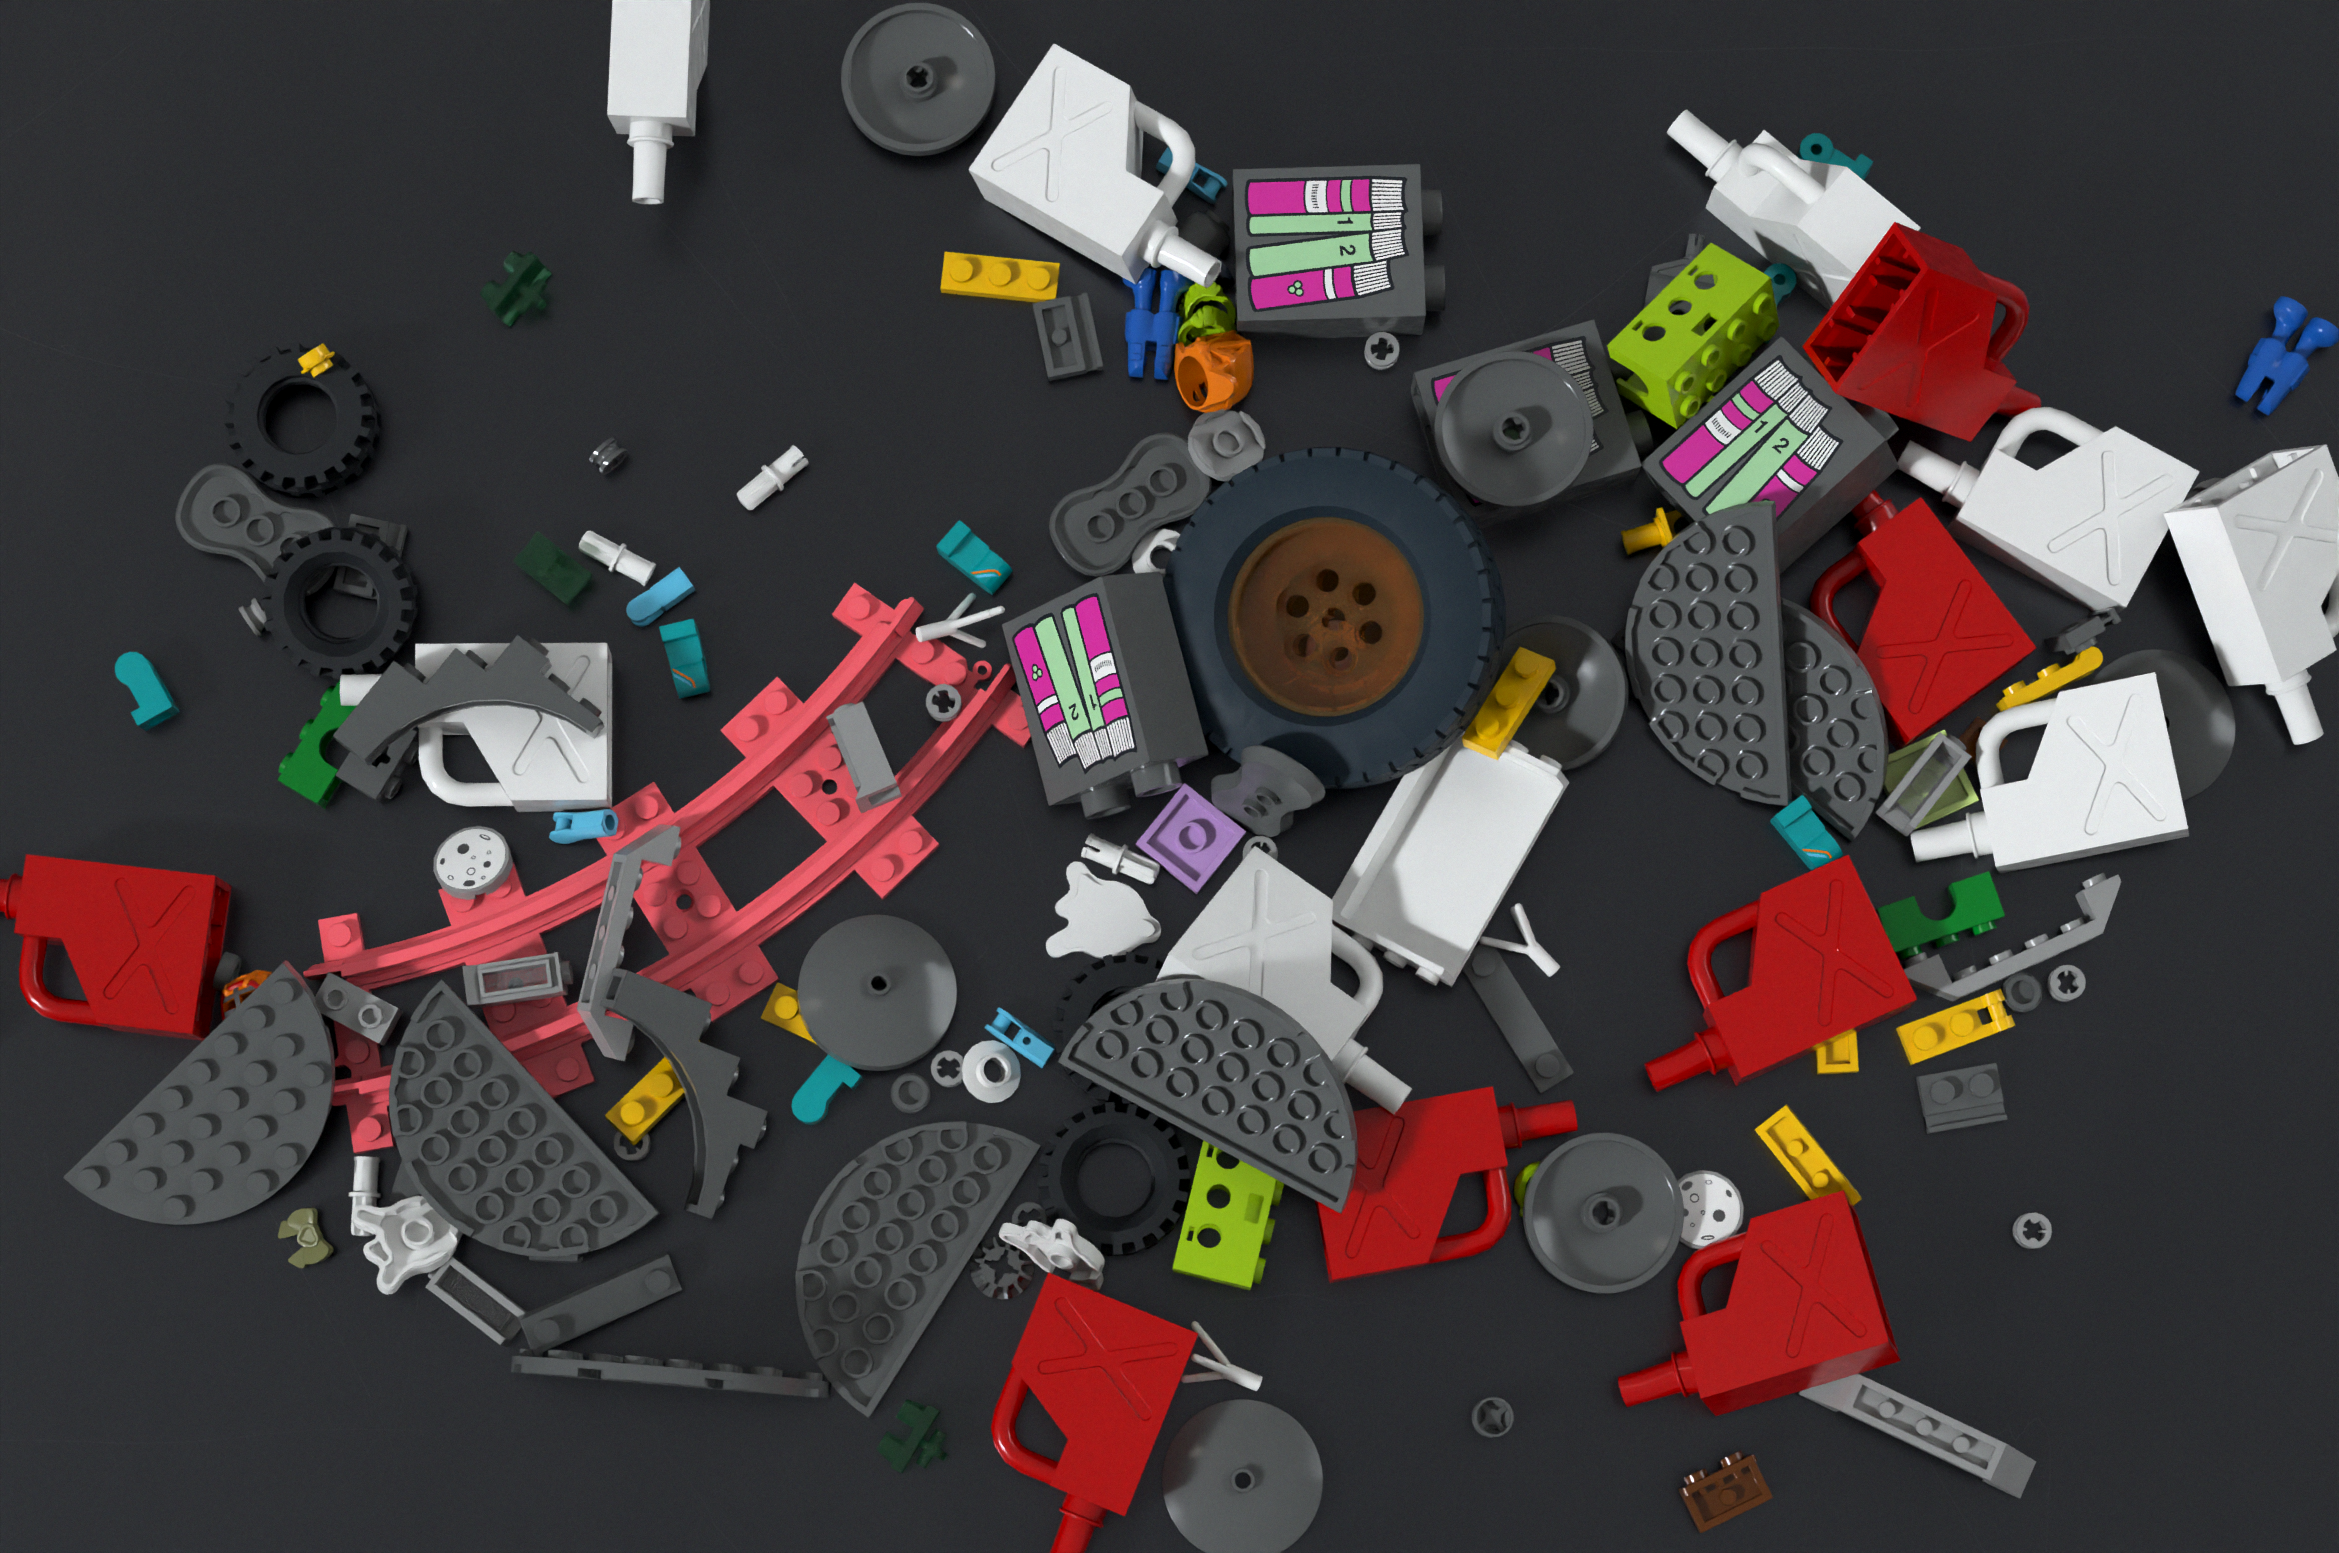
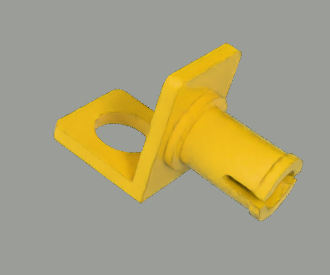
[1621,507,1683,555]

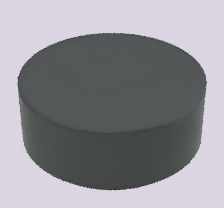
[212,952,242,992]
[2001,973,2043,1013]
[891,1073,931,1114]

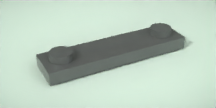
[1462,944,1574,1094]
[518,1251,682,1356]

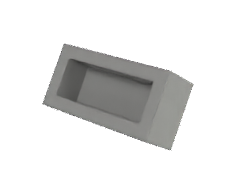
[315,972,403,1046]

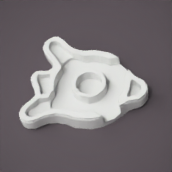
[1046,861,1161,959]
[351,1196,464,1295]
[999,1219,1105,1292]

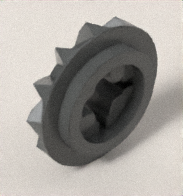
[970,1236,1034,1300]

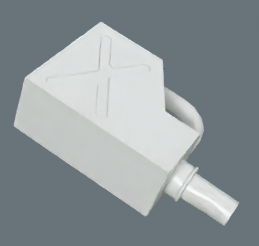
[607,0,710,205]
[968,44,1222,288]
[1667,109,1921,310]
[1897,407,2200,614]
[2164,444,2339,745]
[340,643,612,812]
[1910,672,2189,874]
[1155,846,1412,1115]

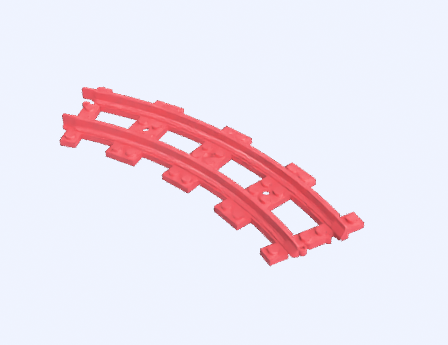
[303,582,1031,1154]

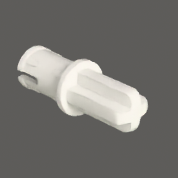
[737,445,809,510]
[578,531,656,586]
[1081,833,1160,884]
[349,1156,381,1236]

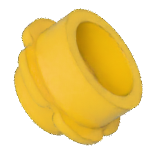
[298,343,335,377]

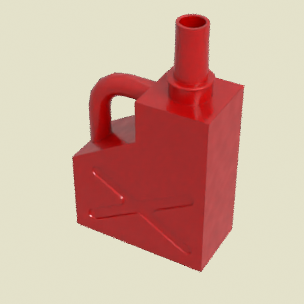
[1802,222,2041,442]
[1809,489,2037,751]
[0,854,232,1041]
[1644,855,1917,1092]
[1315,1086,1578,1283]
[1618,1190,1901,1416]
[991,1272,1198,1553]

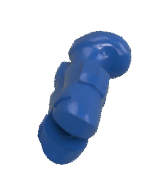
[1123,268,1195,380]
[2235,296,2339,416]

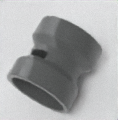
[1471,1397,1514,1438]

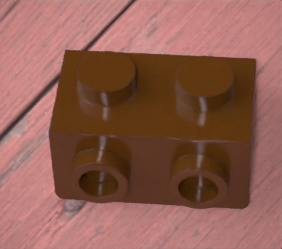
[1678,1450,1773,1533]

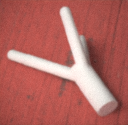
[916,593,1005,648]
[1479,903,1560,977]
[1181,1321,1262,1392]

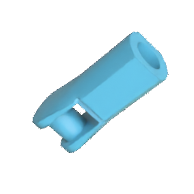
[1156,147,1228,204]
[626,567,695,627]
[549,809,619,844]
[984,1007,1056,1069]

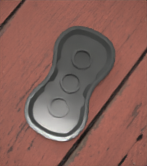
[1049,432,1212,576]
[175,464,337,597]
[1211,745,1325,837]

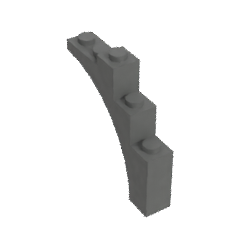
[333,635,604,766]
[600,968,768,1219]

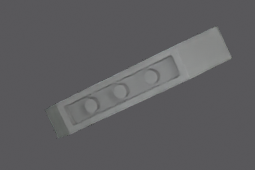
[577,824,681,1061]
[1904,873,2122,1002]
[1799,1374,2036,1498]

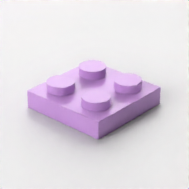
[1136,783,1246,894]

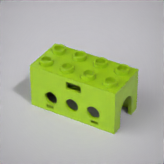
[1607,243,1780,429]
[1172,1140,1284,1291]

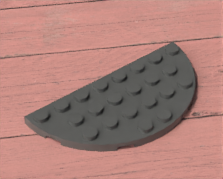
[1625,501,1792,806]
[1611,597,1889,842]
[63,960,335,1225]
[1058,978,1358,1214]
[389,979,660,1257]
[795,1121,1041,1418]
[511,1349,831,1399]

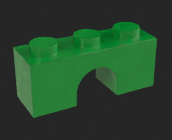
[277,680,356,809]
[1875,871,2005,961]

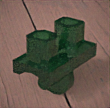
[480,251,552,327]
[513,531,593,606]
[876,1399,948,1473]

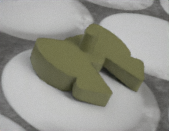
[278,1207,333,1268]

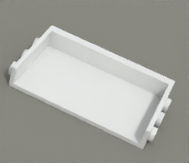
[1332,726,1569,987]

